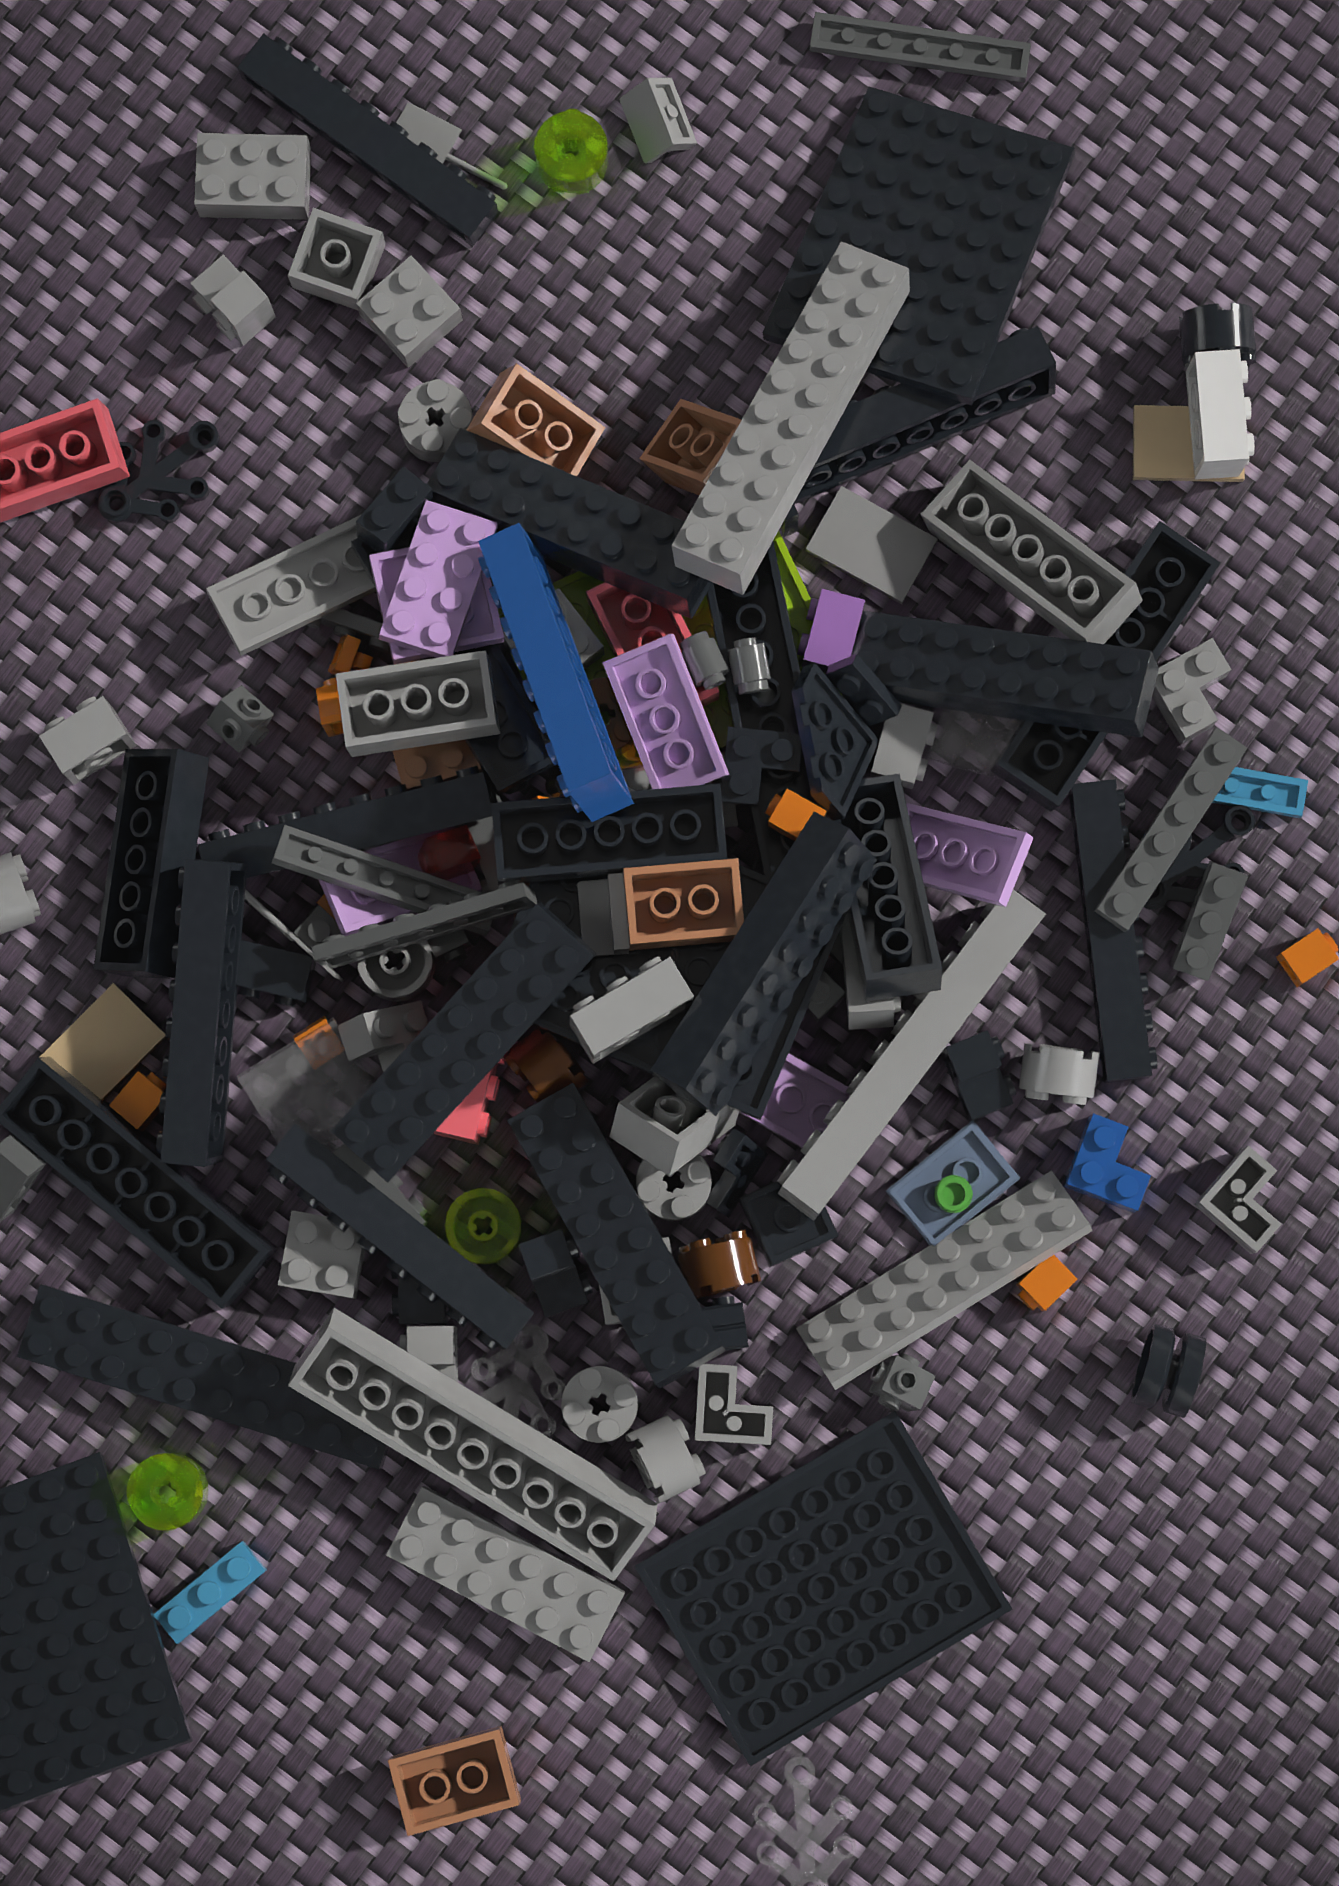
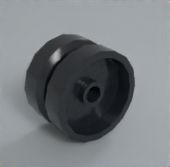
[1131,1324,1206,1418]

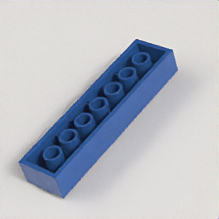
[478,523,634,822]

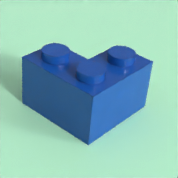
[1063,1113,1151,1213]

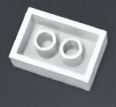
[1186,349,1254,479]

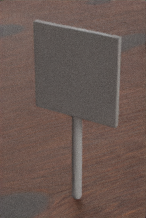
[396,102,507,190]
[245,889,344,982]

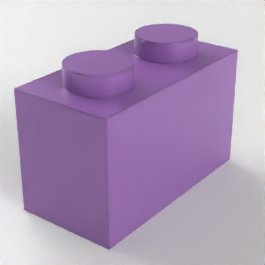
[797,589,865,673]

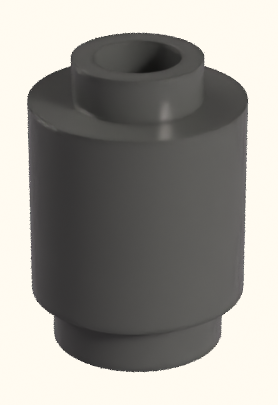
[679,631,729,690]
[727,637,771,695]

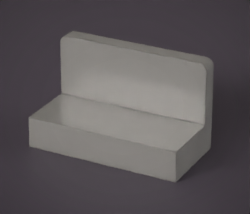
[620,78,697,163]
[577,873,630,957]

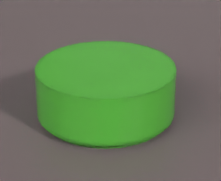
[934,1175,973,1213]

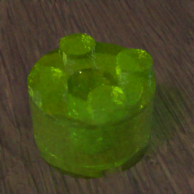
[534,108,608,194]
[445,1188,523,1265]
[127,1453,209,1530]

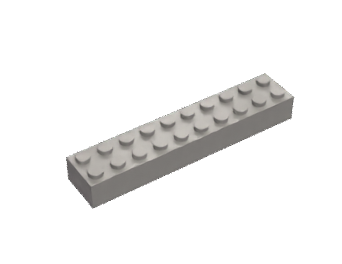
[672,241,910,595]
[778,889,1046,1221]
[288,1308,658,1581]

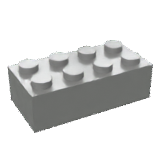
[336,650,501,757]

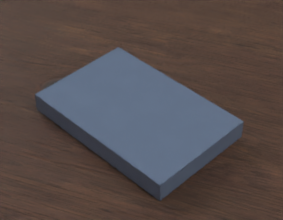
[885,1121,1020,1246]

